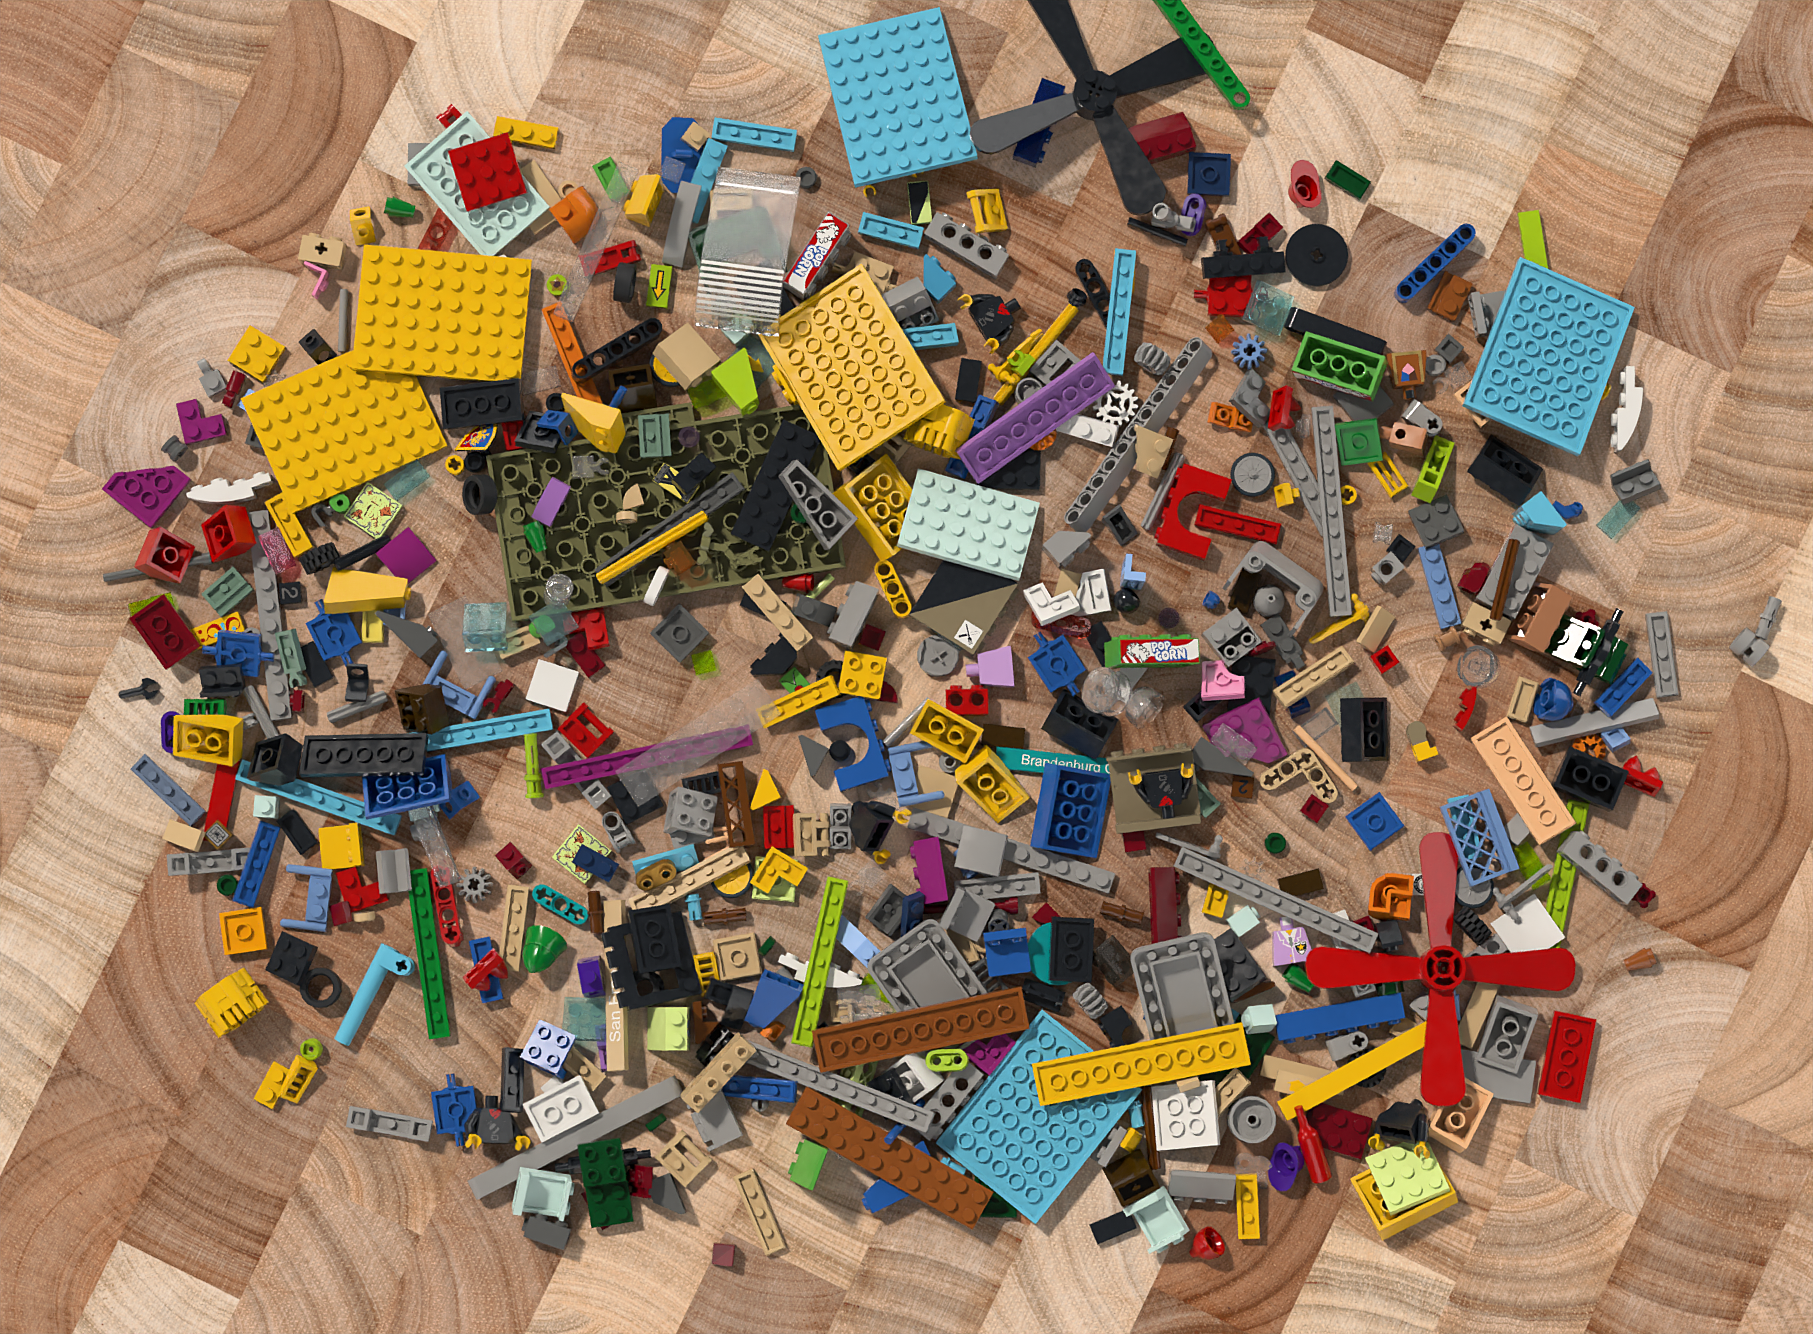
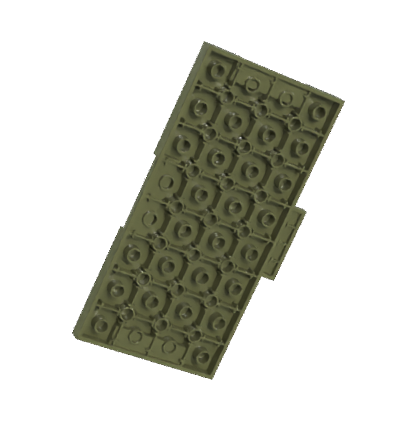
[486,402,846,623]

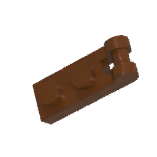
[1204,213,1242,255]

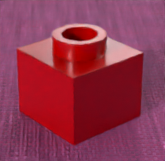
[1369,645,1399,675]

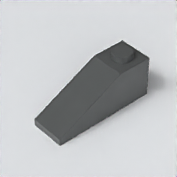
[374,610,438,658]
[1192,737,1254,777]

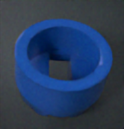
[1202,590,1220,609]

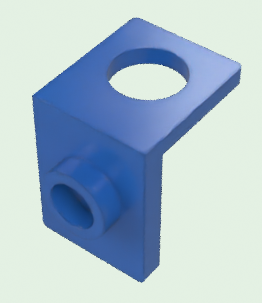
[537,410,578,445]
[439,781,480,820]

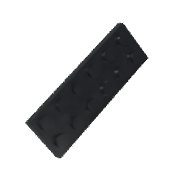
[731,419,821,552]
[299,733,429,777]

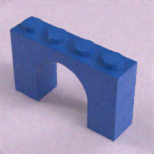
[815,696,891,792]

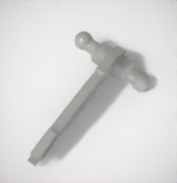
[1156,832,1223,862]
[1493,864,1553,920]

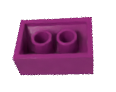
[910,837,948,905]

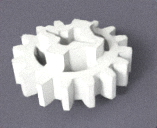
[1093,381,1138,426]

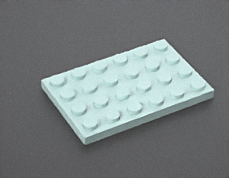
[404,111,550,256]
[897,468,1040,581]

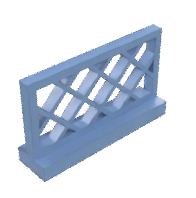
[1440,789,1519,887]

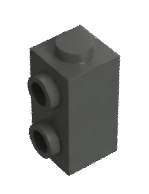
[521,1213,572,1250]

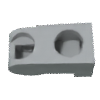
[1465,933,1508,957]

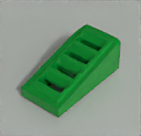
[183,699,227,715]

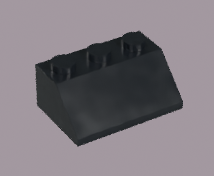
[1467,434,1543,506]
[1041,689,1119,760]
[1340,697,1388,762]
[1551,747,1629,812]

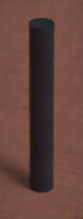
[1127,217,1188,247]

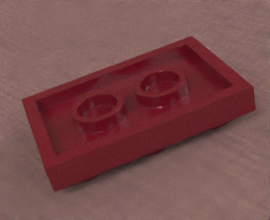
[129,594,201,670]
[1306,1103,1373,1159]

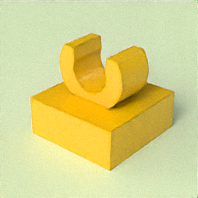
[1274,483,1300,508]

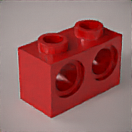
[945,685,988,716]

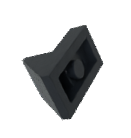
[1183,690,1222,723]

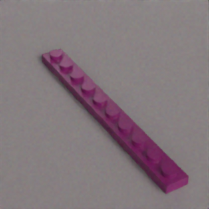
[541,724,753,789]

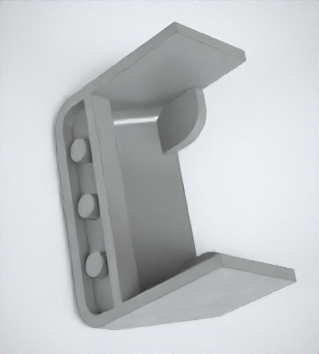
[1222,541,1324,637]

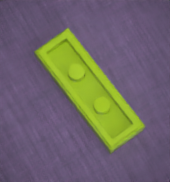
[1517,210,1548,269]

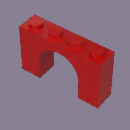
[1154,463,1232,561]

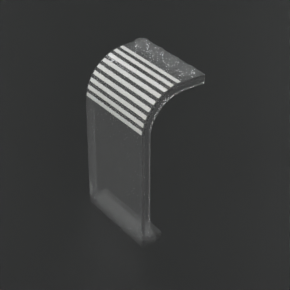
[695,167,801,337]

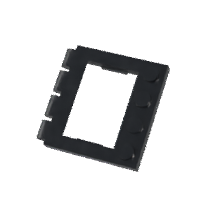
[601,911,702,1011]

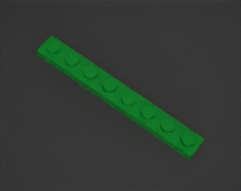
[408,868,451,1040]

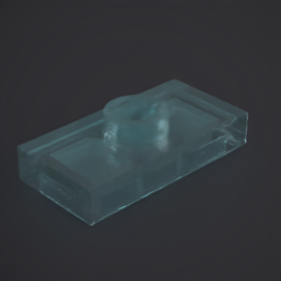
[384,459,430,501]

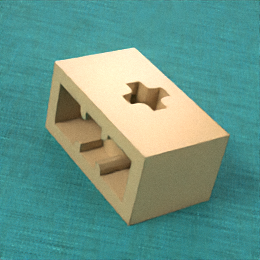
[298,233,347,270]
[1460,602,1511,646]

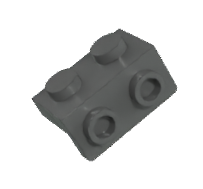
[865,884,907,936]

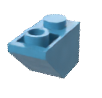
[923,254,956,304]

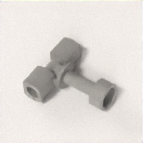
[1151,203,1196,232]

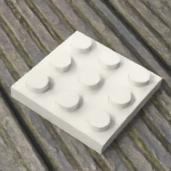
[1151,1080,1220,1151]

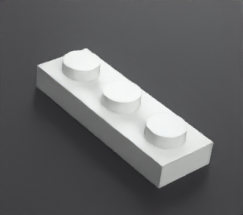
[1056,414,1119,447]

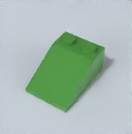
[788,1139,829,1191]

